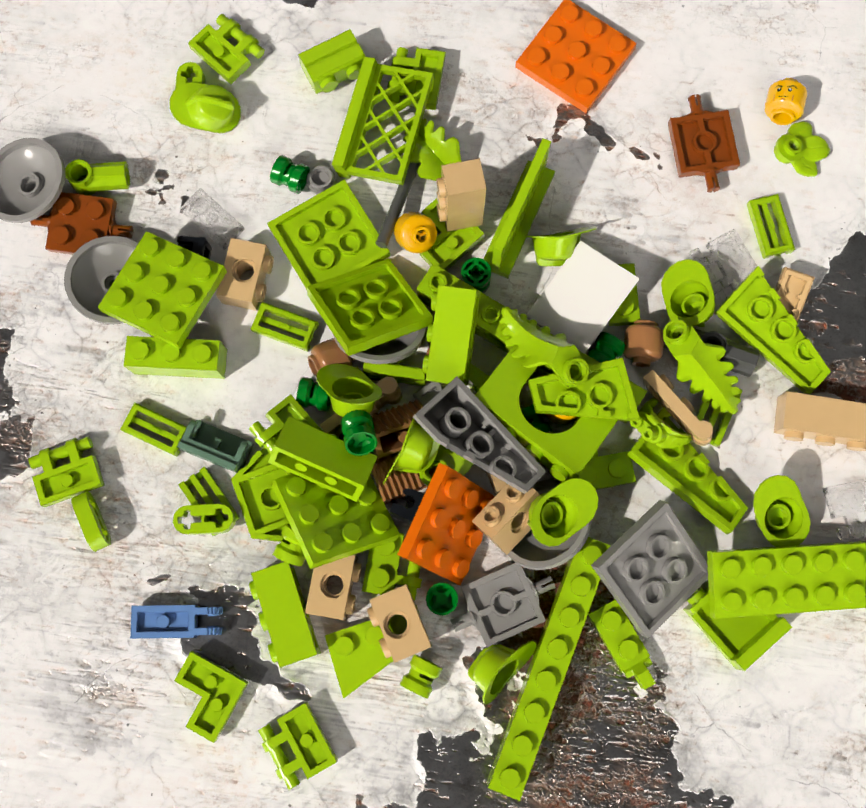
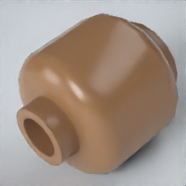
[623,320,664,367]
[308,338,356,379]

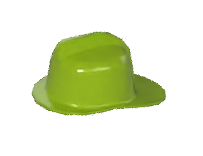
[169,82,241,133]
[525,226,597,266]
[661,259,715,328]
[317,364,382,417]
[383,418,440,485]
[753,475,811,547]
[527,478,598,547]
[467,641,537,704]

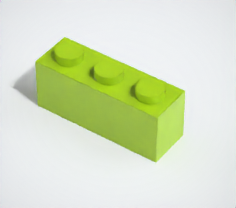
[422,285,481,386]
[124,336,227,379]
[268,416,378,502]
[249,562,321,668]

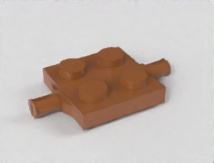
[668,94,740,193]
[30,192,133,255]

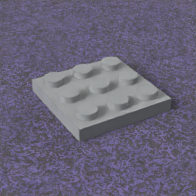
[591,500,708,639]

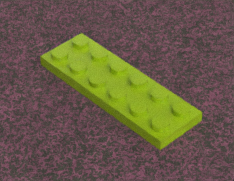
[707,541,866,619]

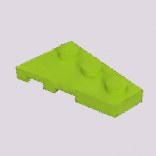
[528,357,640,421]
[324,605,421,699]

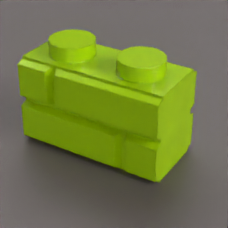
[298,29,365,94]

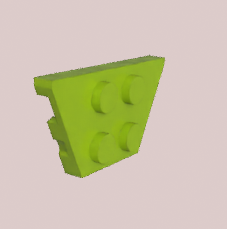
[231,433,289,542]

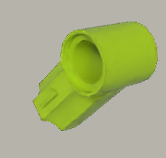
[65,159,130,196]

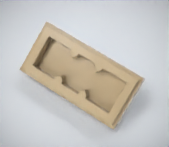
[775,267,815,322]

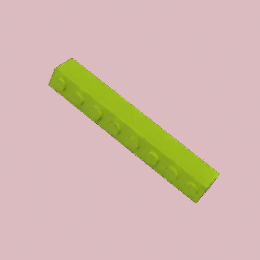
[487,537,611,801]

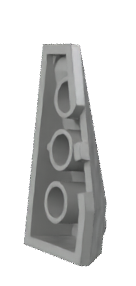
[413,376,547,494]

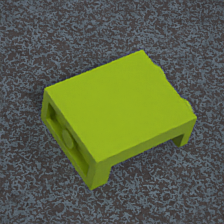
[683,587,792,671]

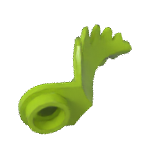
[403,119,462,181]
[499,306,589,387]
[663,319,741,414]

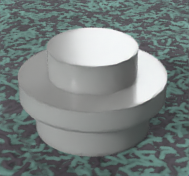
[307,166,336,195]

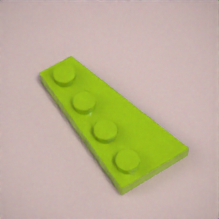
[714,266,831,395]
[626,407,748,535]

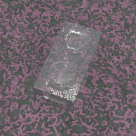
[180,188,245,250]

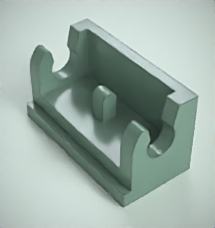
[177,420,254,473]

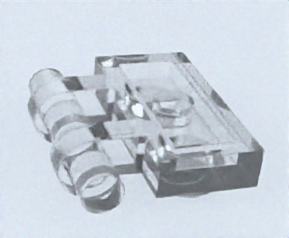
[688,228,757,306]
[822,479,866,540]

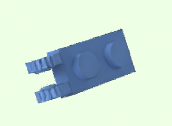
[130,605,223,639]

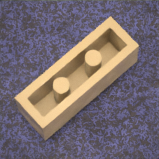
[436,158,486,232]
[774,391,866,451]

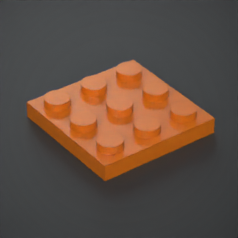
[515,0,637,114]
[397,463,495,586]

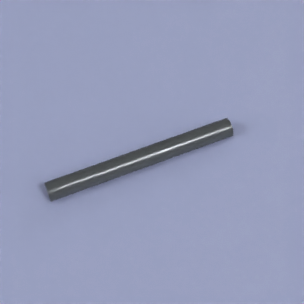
[376,150,420,248]

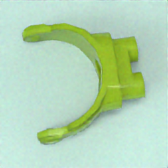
[630,398,692,449]

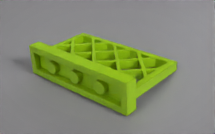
[331,57,435,185]
[484,138,555,279]

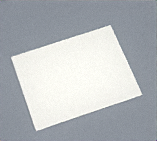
[527,241,639,353]

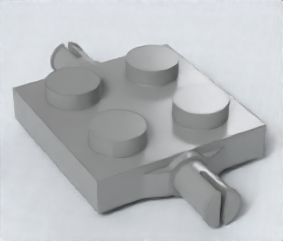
[451,563,556,647]

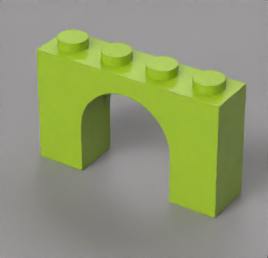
[475,345,618,482]

